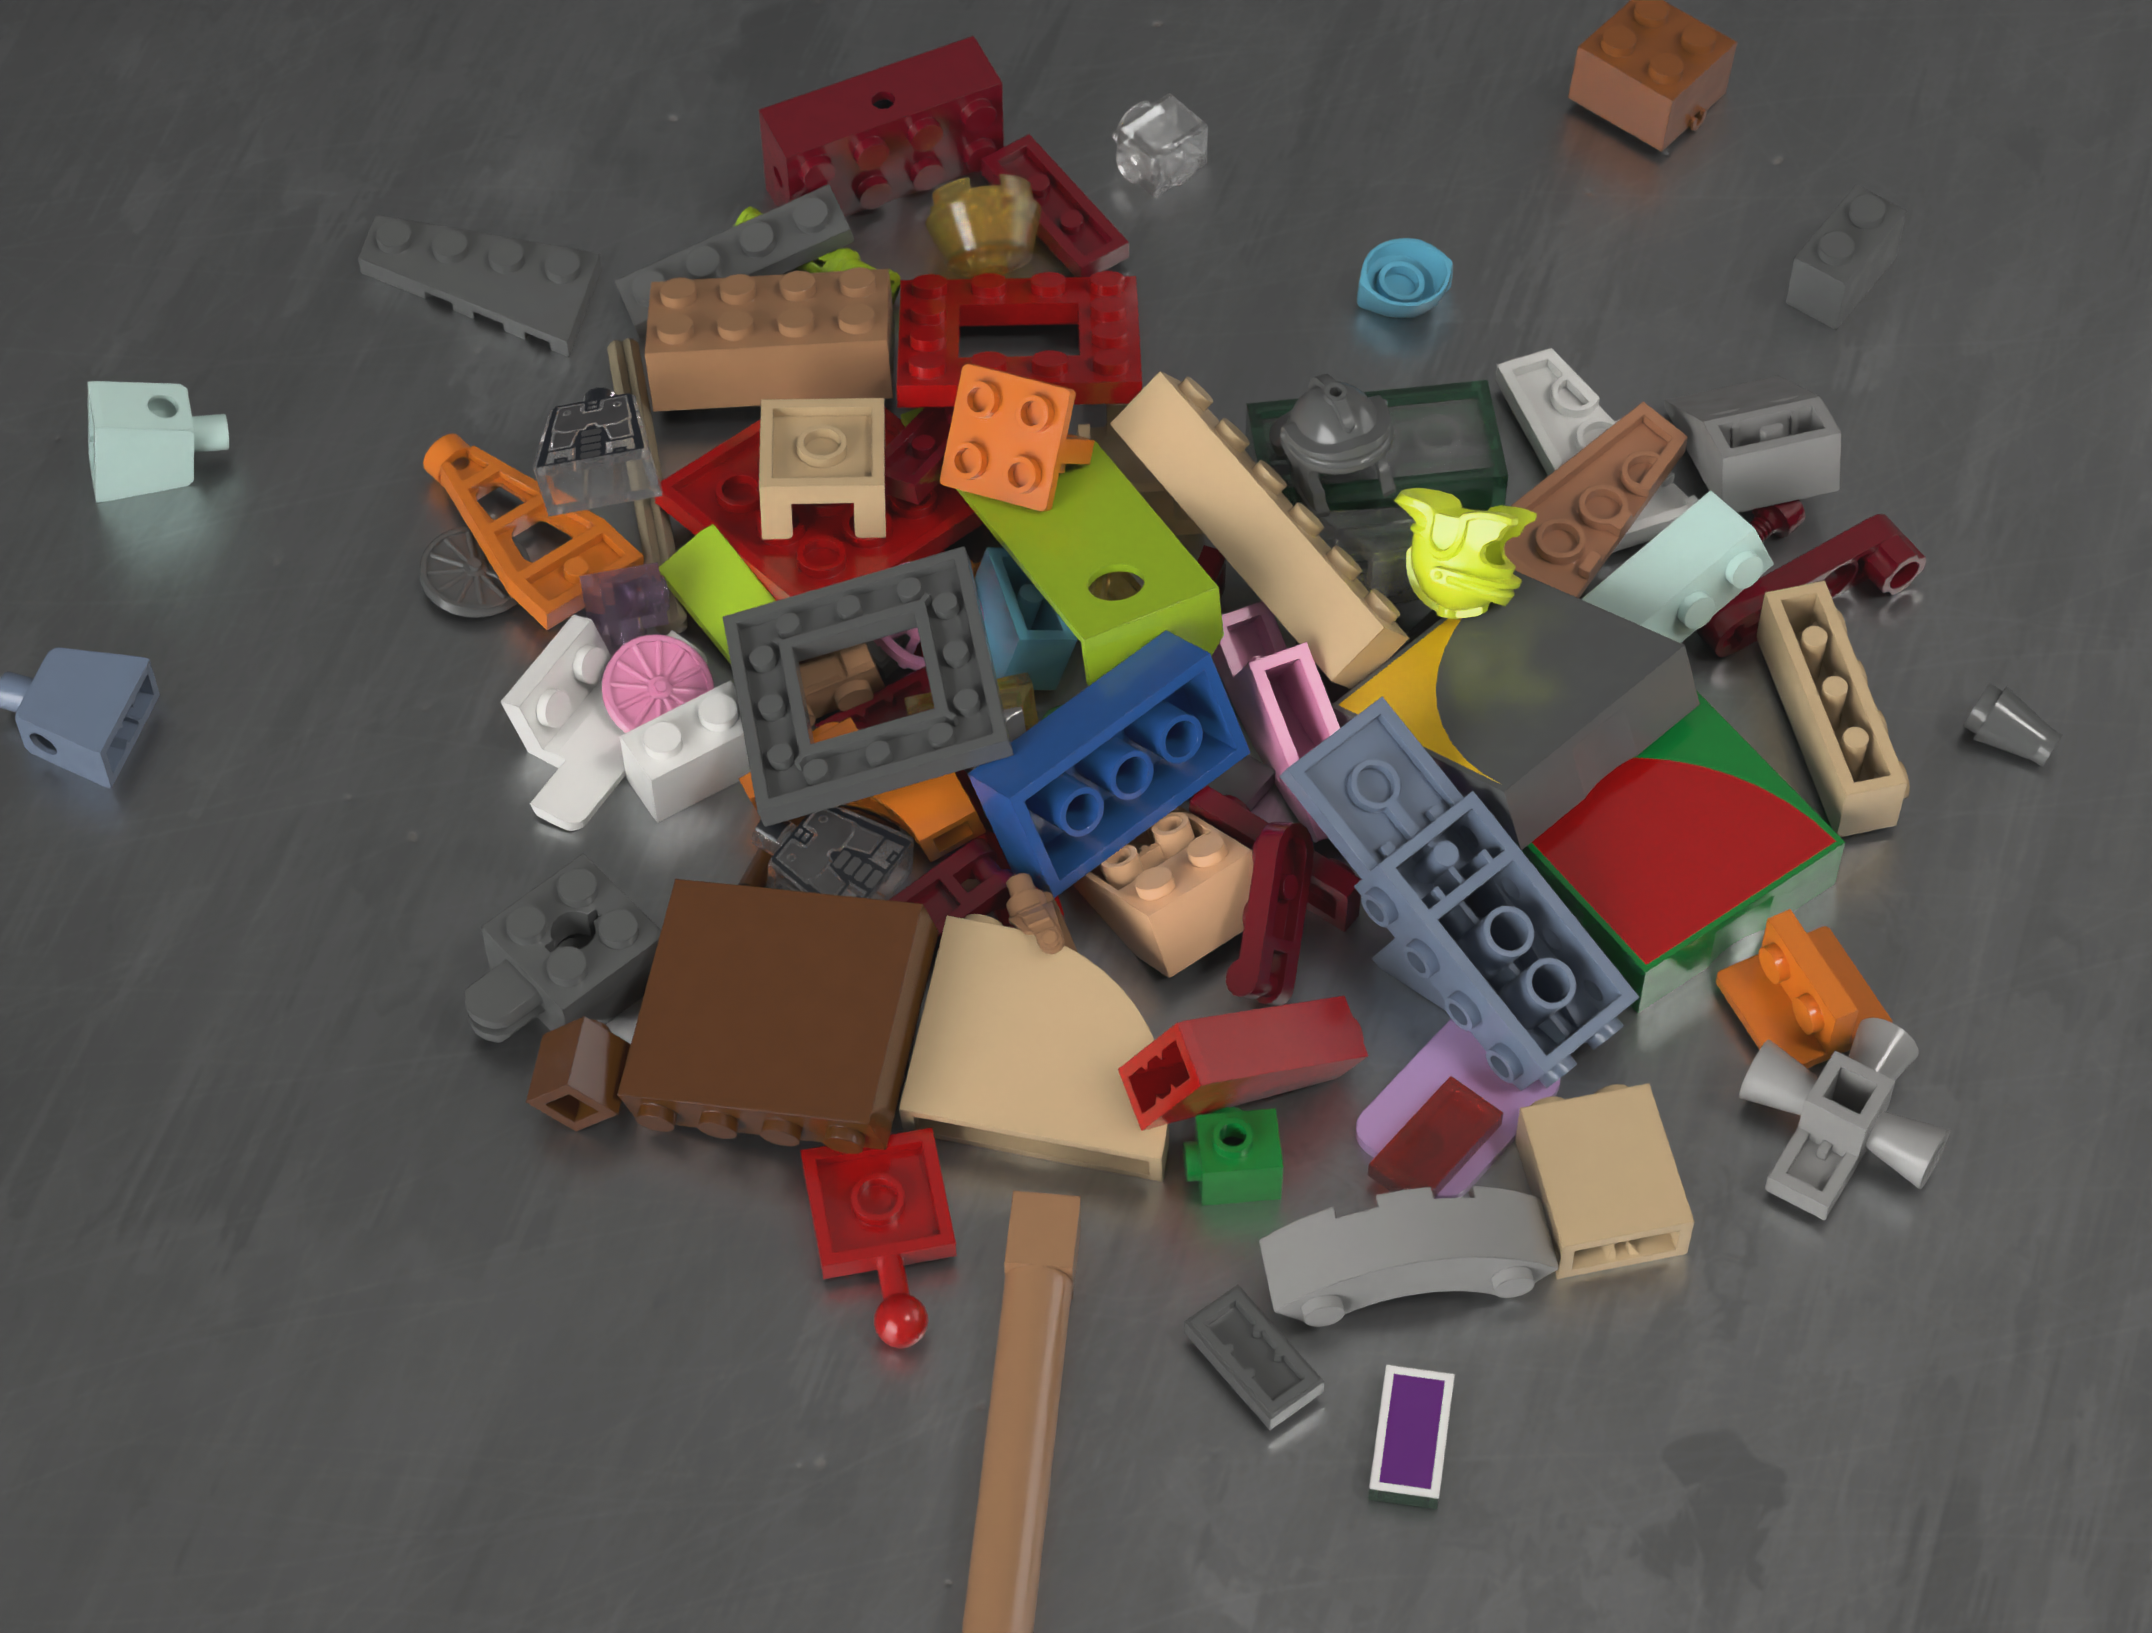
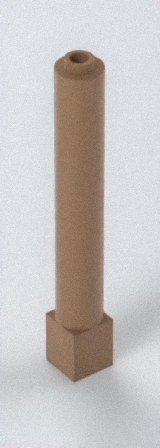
[962,1191,1081,1633]

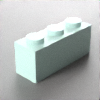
[1581,490,1774,643]

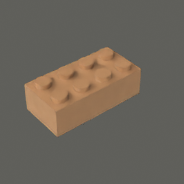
[645,267,895,412]

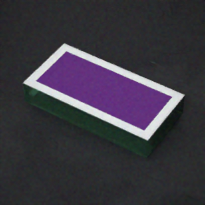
[1368,1365,1455,1509]

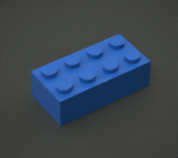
[968,630,1251,898]

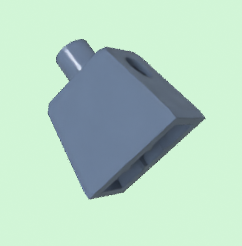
[0,647,160,788]

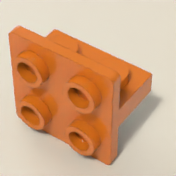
[940,364,1095,511]
[1716,909,1892,1069]

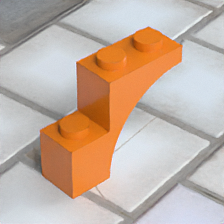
[738,717,987,862]

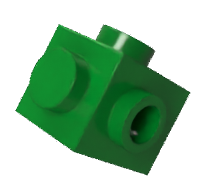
[1183,1107,1283,1206]

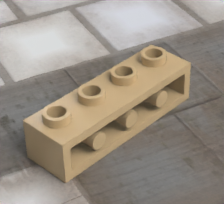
[1756,581,1910,837]

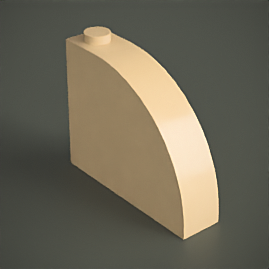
[899,914,1169,1182]

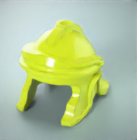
[1394,488,1537,619]

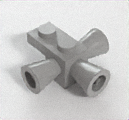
[1739,1018,1950,1221]

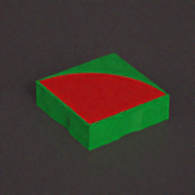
[1521,690,1845,1013]

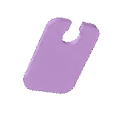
[1355,1019,1560,1199]

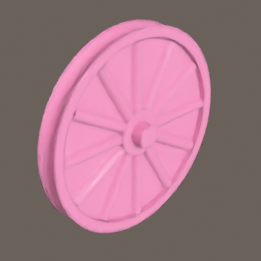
[602,634,714,733]

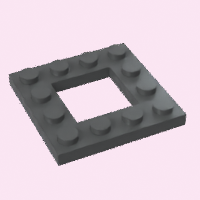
[723,546,1014,827]

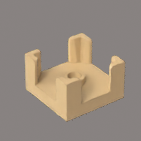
[759,398,886,539]

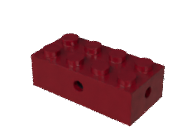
[759,36,1004,217]

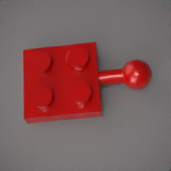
[800,1127,957,1348]

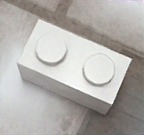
[620,680,750,823]

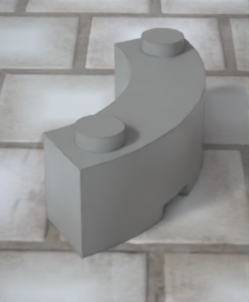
[1259,1186,1559,1327]

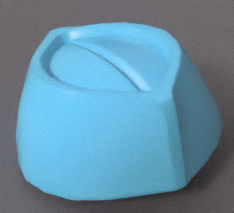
[1357,238,1453,318]

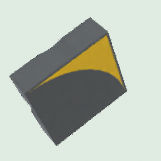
[1331,571,1700,850]

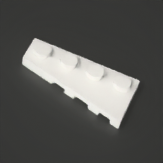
[1495,348,1699,553]

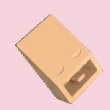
[1073,806,1254,978]

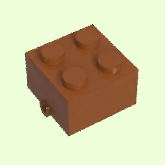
[1568,0,1737,152]

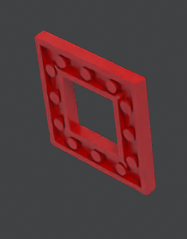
[897,271,1142,408]

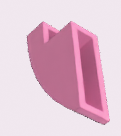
[1212,601,1340,843]

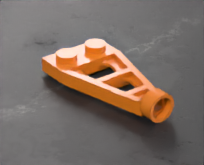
[423,433,644,630]

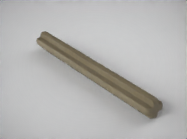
[607,338,688,635]

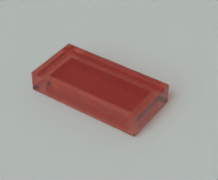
[1368,1076,1504,1198]

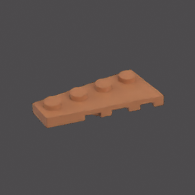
[1504,401,1688,598]

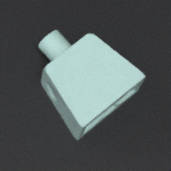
[87,381,229,503]

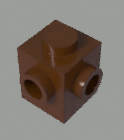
[526,1016,631,1132]

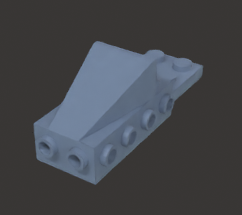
[1279,696,1639,1091]

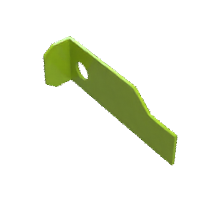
[900,407,1224,686]

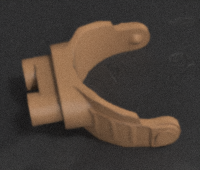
[1006,873,1078,954]

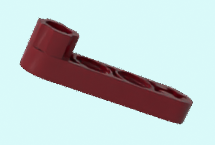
[1697,514,1926,657]

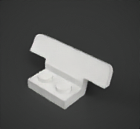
[501,614,707,831]

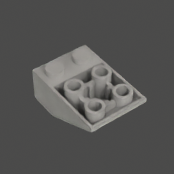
[1664,376,1841,513]

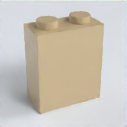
[1515,1083,1694,1279]

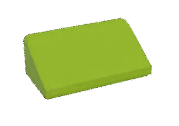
[656,524,776,664]

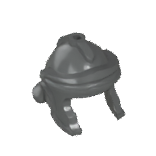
[1269,374,1396,517]

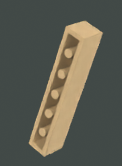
[1110,371,1409,689]

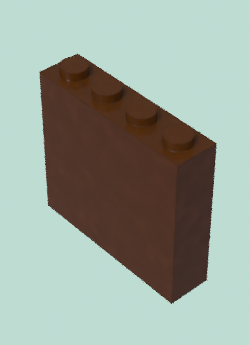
[617,879,939,1154]

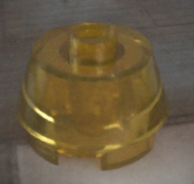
[925,174,1042,277]

